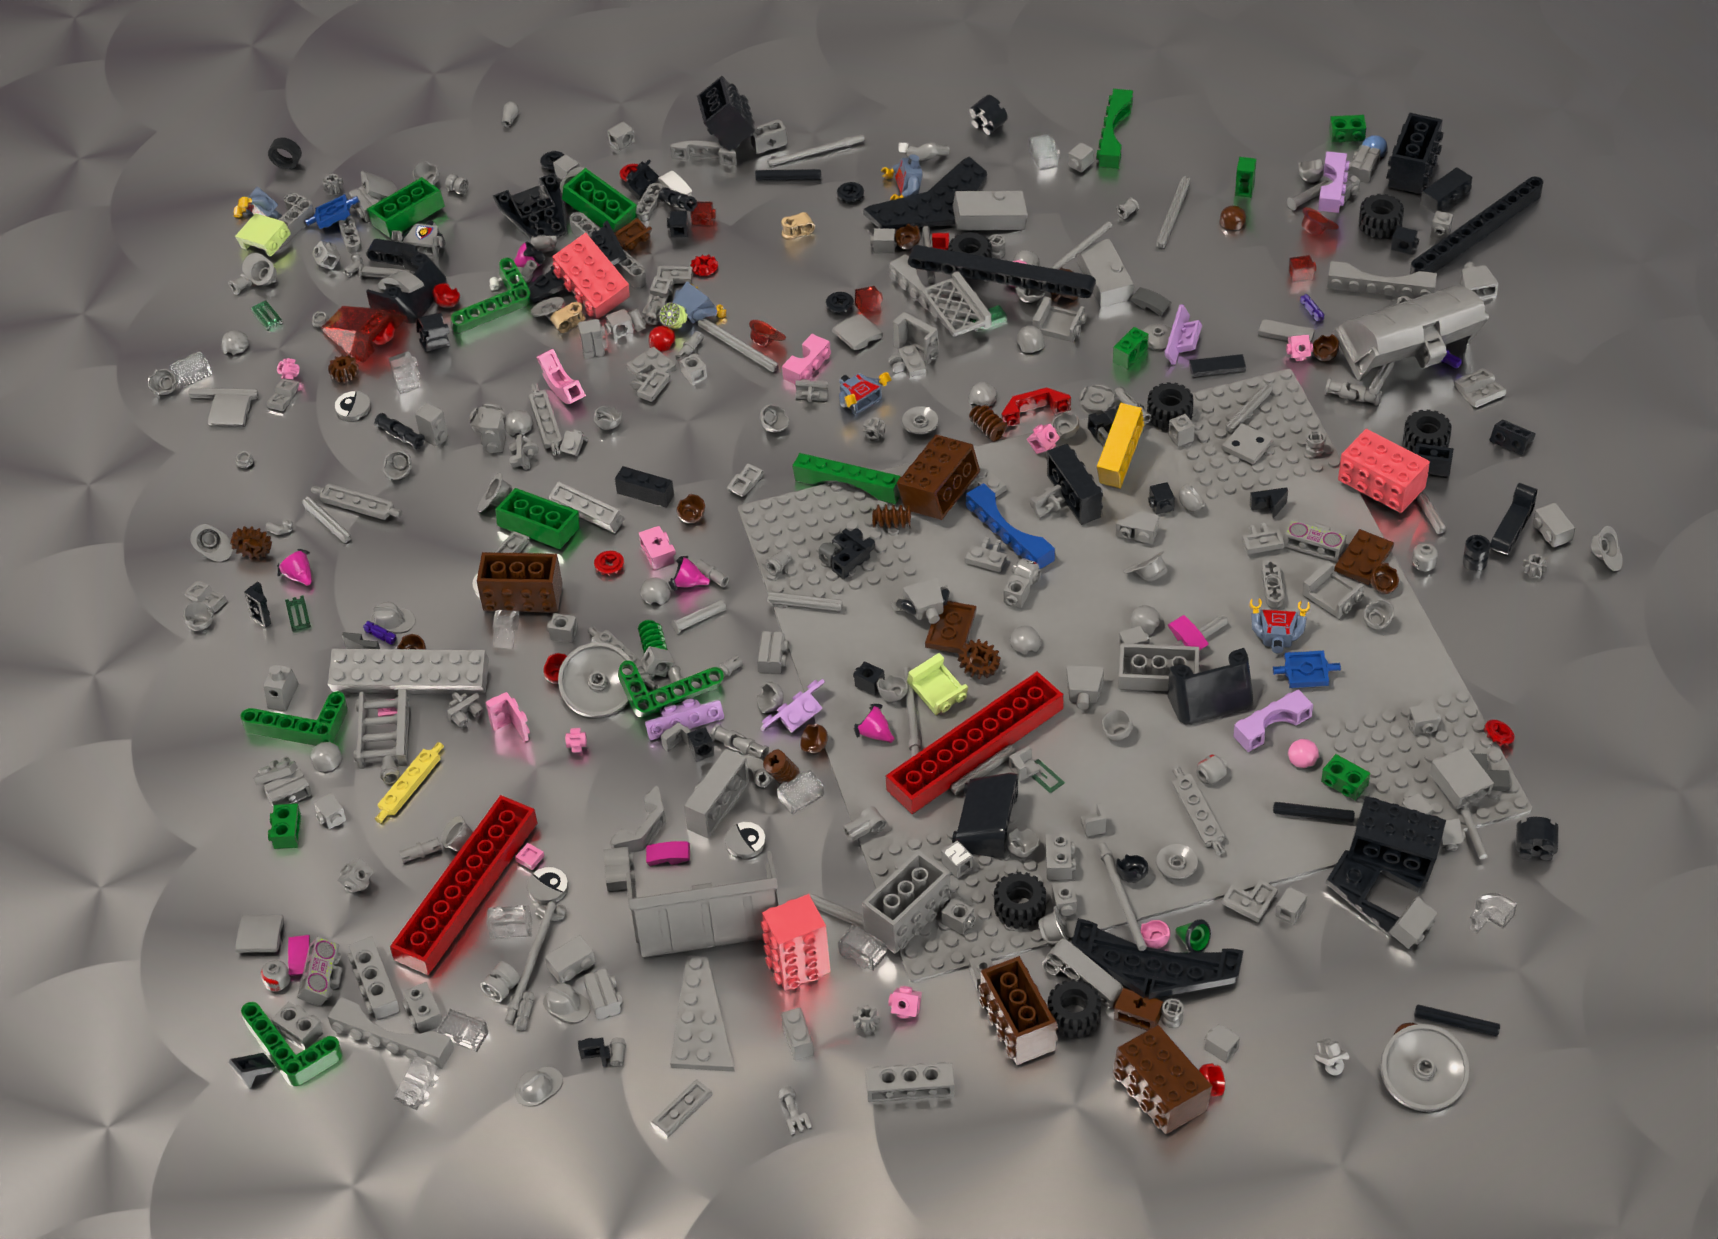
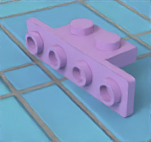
[1165,304,1202,365]
[760,679,825,733]
[645,699,724,740]

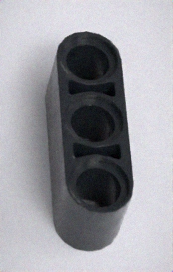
[366,239,418,266]

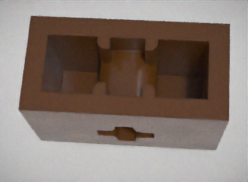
[1114,988,1163,1031]

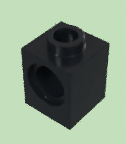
[1391,226,1419,255]
[853,661,885,695]
[687,727,714,762]

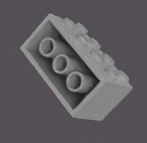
[862,850,951,954]

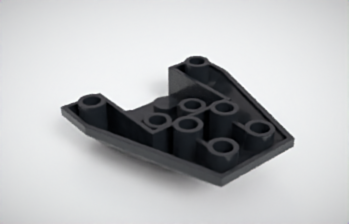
[493,172,568,239]

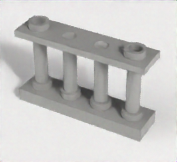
[354,689,409,769]

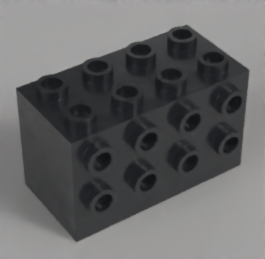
[697,76,755,151]
[1386,112,1444,194]
[1347,796,1446,882]

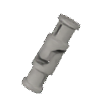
[1325,378,1382,406]
[710,723,769,761]

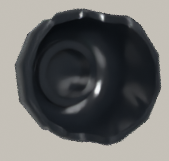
[1116,854,1149,883]

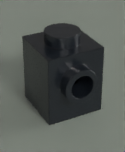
[667,210,689,238]
[1148,482,1175,515]

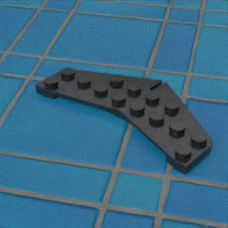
[863,156,987,230]
[1072,918,1244,999]

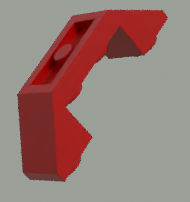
[1001,387,1071,427]

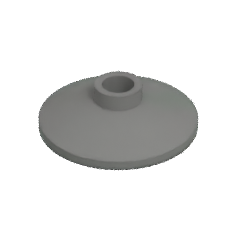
[531,297,564,317]
[1142,324,1172,351]
[902,406,938,434]
[1156,844,1198,879]

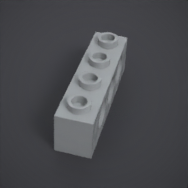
[347,936,400,1020]
[866,1062,955,1102]

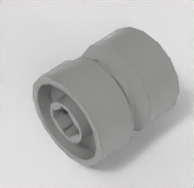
[481,962,520,1002]

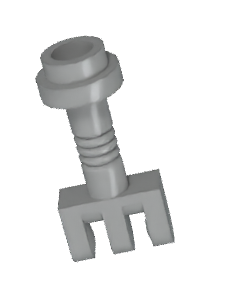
[778,1086,812,1135]

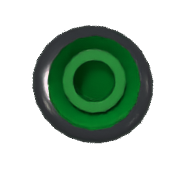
[1175,919,1211,952]

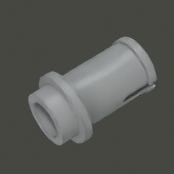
[628,308,646,332]
[718,655,743,677]
[610,1037,627,1067]

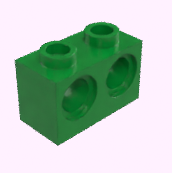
[1329,115,1367,142]
[1235,157,1256,198]
[1113,327,1149,370]
[1321,754,1370,801]
[268,803,301,849]

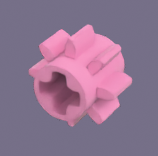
[277,358,300,380]
[565,728,587,752]

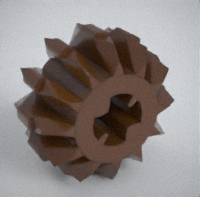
[328,355,359,383]

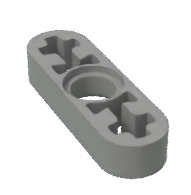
[636,183,663,221]
[338,216,362,253]
[1262,560,1284,608]

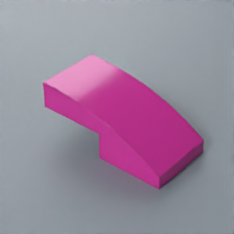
[1168,615,1209,651]
[646,841,690,867]
[288,935,310,977]

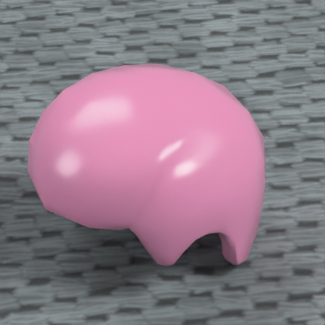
[1288,739,1319,768]
[1140,920,1171,949]

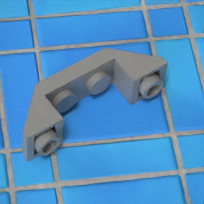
[610,786,666,853]

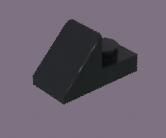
[1249,487,1288,518]
[229,1053,275,1088]

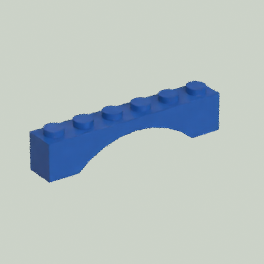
[966,483,1055,569]

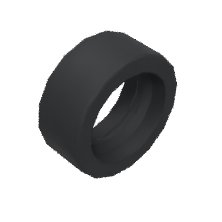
[268,137,302,169]

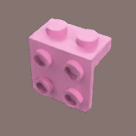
[486,692,530,742]

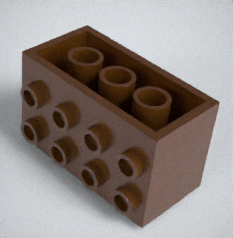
[897,435,980,520]
[477,552,563,612]
[979,956,1058,1065]
[1113,1025,1212,1134]

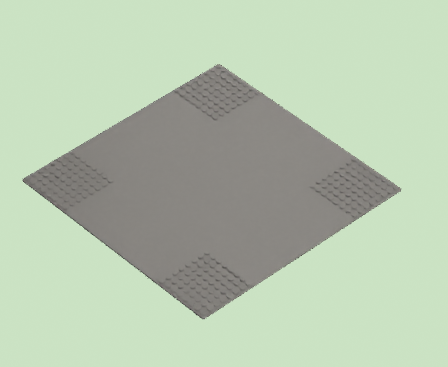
[738,369,1532,983]

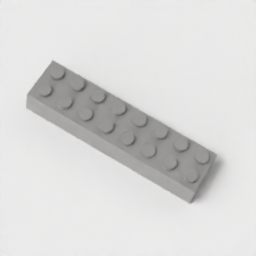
[328,649,489,695]

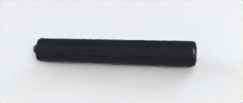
[755,169,821,180]
[1273,802,1355,823]
[1414,1004,1500,1036]

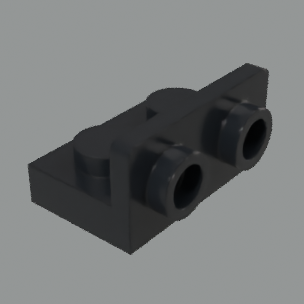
[624,159,660,199]
[1489,419,1536,455]
[244,582,271,628]

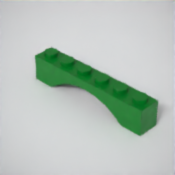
[1096,89,1133,169]
[792,453,901,504]

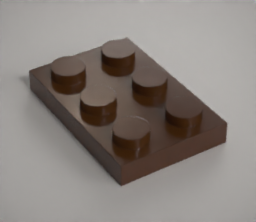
[1334,529,1394,585]
[925,601,977,654]

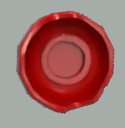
[433,283,460,308]
[367,320,395,345]
[649,326,676,352]
[543,653,567,684]
[1199,1063,1225,1097]

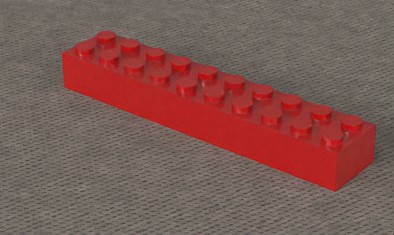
[885,671,1063,814]
[390,795,538,976]

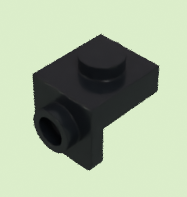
[578,1038,610,1067]

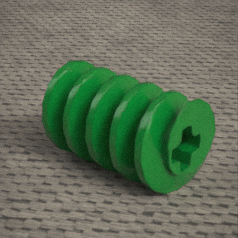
[638,620,668,653]

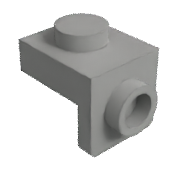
[560,429,588,457]
[661,722,692,752]

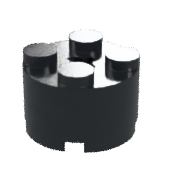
[969,95,1008,135]
[416,312,450,352]
[1516,817,1559,861]

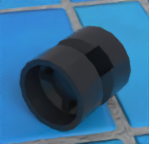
[1463,535,1490,571]

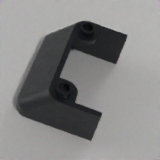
[366,247,447,324]

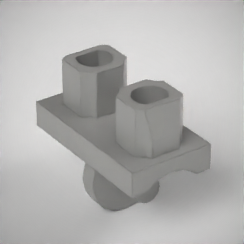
[795,379,828,402]
[509,434,538,470]
[1029,484,1065,518]
[447,692,483,727]
[1314,1038,1350,1075]

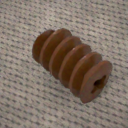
[969,405,1007,442]
[872,504,911,528]
[763,749,800,785]

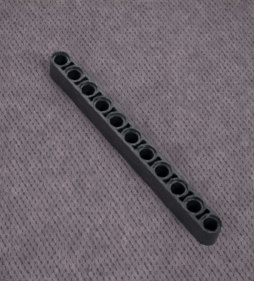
[1410,176,1543,274]
[908,245,1096,298]

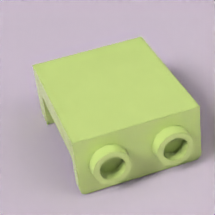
[235,213,291,256]
[907,653,968,715]

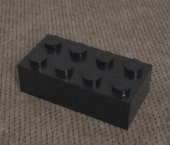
[1047,443,1103,525]

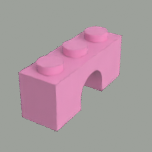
[782,334,831,384]

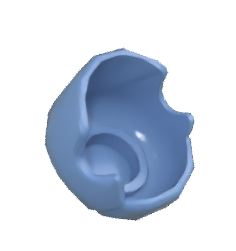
[1362,135,1388,157]

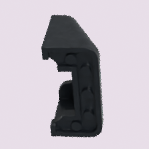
[1168,648,1253,724]
[952,773,1018,859]

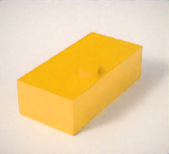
[1097,403,1144,489]

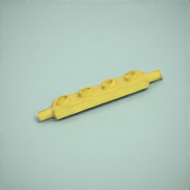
[375,742,444,824]

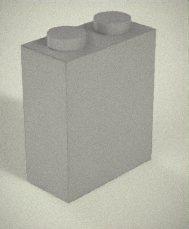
[1429,747,1494,810]

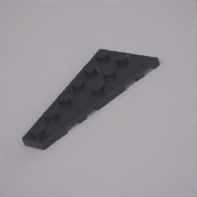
[528,220,627,303]

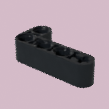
[1490,483,1538,555]

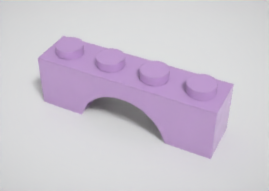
[1318,152,1350,213]
[1233,689,1313,752]

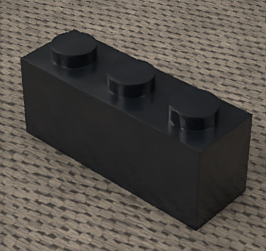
[1421,167,1472,213]
[615,466,674,508]

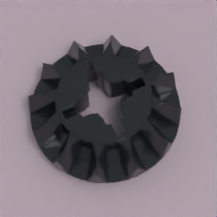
[540,151,565,171]
[837,182,864,203]
[826,292,854,314]

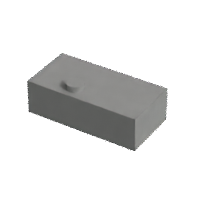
[953,191,1028,230]
[1077,239,1134,308]
[1118,643,1199,691]
[684,748,749,838]

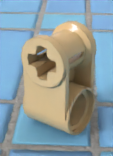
[781,212,815,240]
[550,302,586,333]

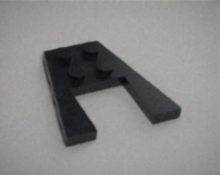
[1325,850,1425,938]

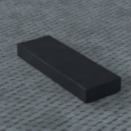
[1189,354,1246,377]

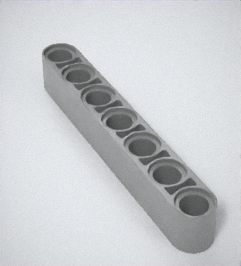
[570,212,646,288]

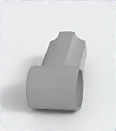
[843,806,886,842]

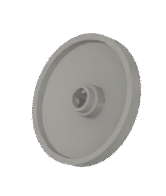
[558,642,636,718]
[1381,1024,1470,1112]

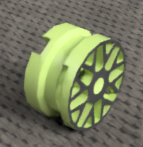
[659,302,687,329]

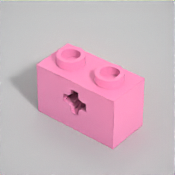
[639,526,676,570]

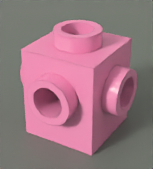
[1286,335,1313,361]
[1026,424,1060,454]
[888,986,922,1018]

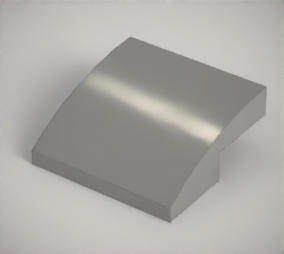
[361,170,397,200]
[832,314,883,350]
[1454,368,1506,408]
[208,394,251,427]
[235,915,284,952]

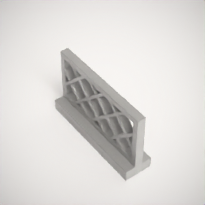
[921,271,992,337]

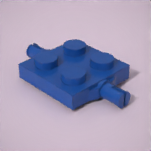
[305,194,360,229]
[1273,650,1341,688]

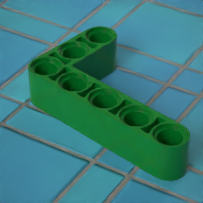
[451,257,530,333]
[617,661,724,718]
[240,692,348,746]
[241,1002,343,1086]

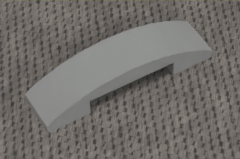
[670,141,737,166]
[378,271,424,293]

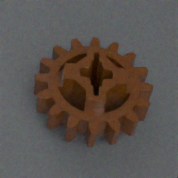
[230,526,272,559]
[957,639,1001,679]

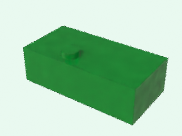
[562,168,637,233]
[367,177,445,238]
[495,488,580,549]

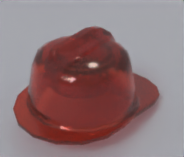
[1301,207,1339,235]
[749,320,786,348]

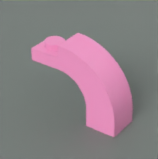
[536,349,586,404]

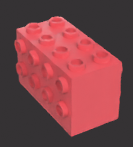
[552,233,630,320]
[1338,429,1430,513]
[761,894,831,991]

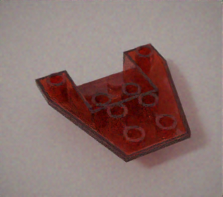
[321,306,407,362]

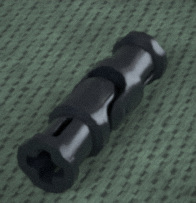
[658,187,697,212]
[374,413,425,449]

